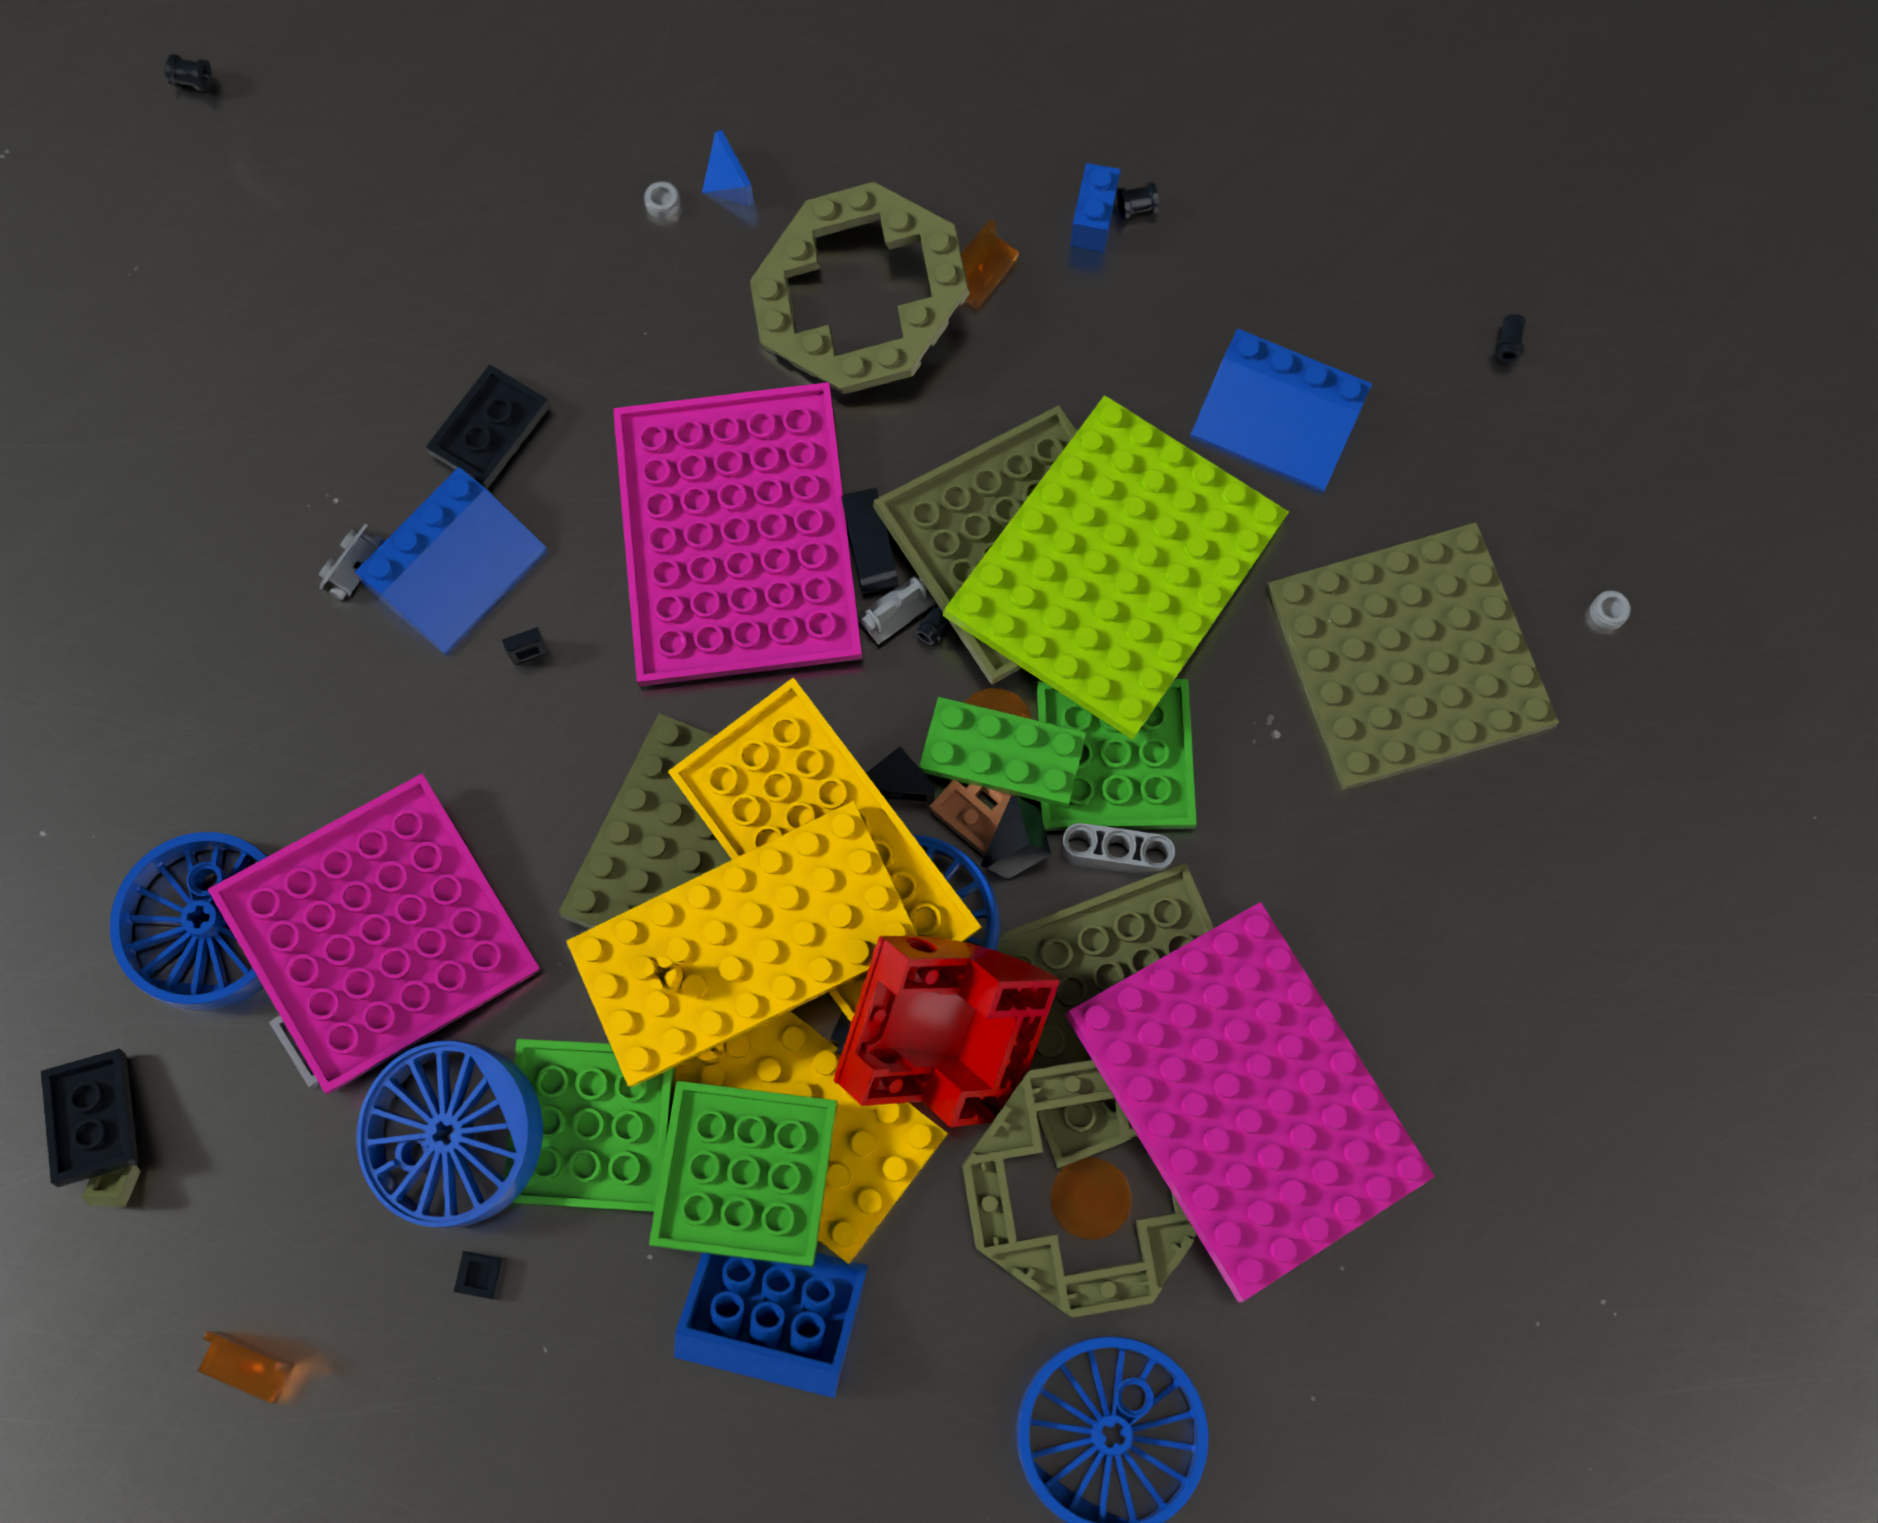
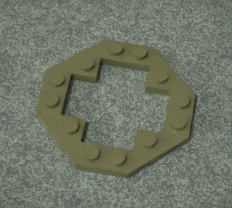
[750,181,970,394]
[962,1060,1197,1318]

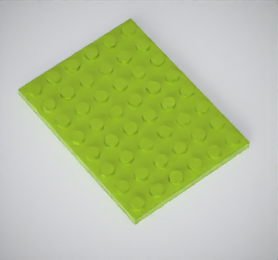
[942,395,1289,740]

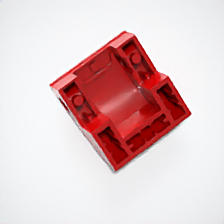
[833,936,1060,1127]

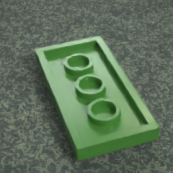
[919,697,1087,808]

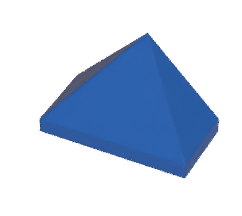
[702,130,754,206]

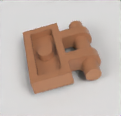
[929,780,1020,856]

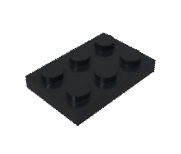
[425,364,551,489]
[41,1048,138,1187]

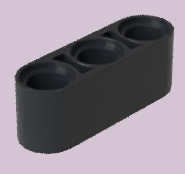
[841,487,899,594]

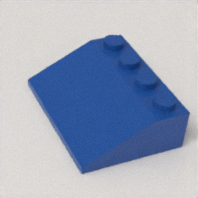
[1190,328,1372,493]
[355,467,548,655]
[674,1252,868,1398]

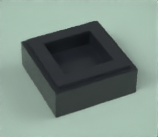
[502,627,549,664]
[453,1251,506,1300]

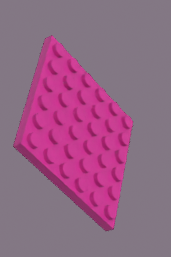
[208,773,540,1095]

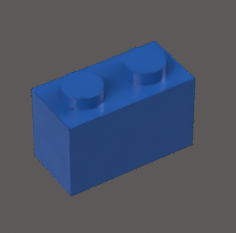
[1070,163,1121,253]

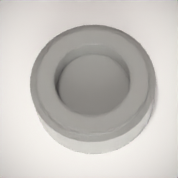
[644,182,680,219]
[1590,590,1631,630]

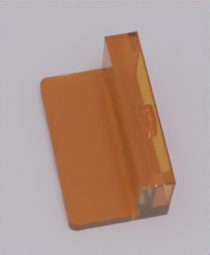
[962,219,1019,308]
[198,1331,295,1404]

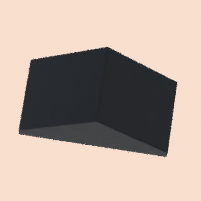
[866,746,935,804]
[981,795,1052,879]

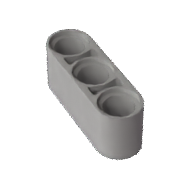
[1061,823,1175,877]

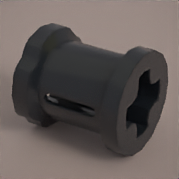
[165,54,212,91]
[1117,182,1159,220]

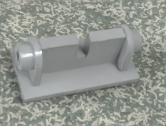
[318,523,385,600]
[857,575,937,645]

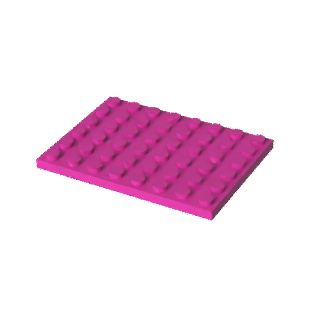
[613,382,863,687]
[1065,902,1435,1303]

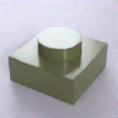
[82,1165,141,1207]

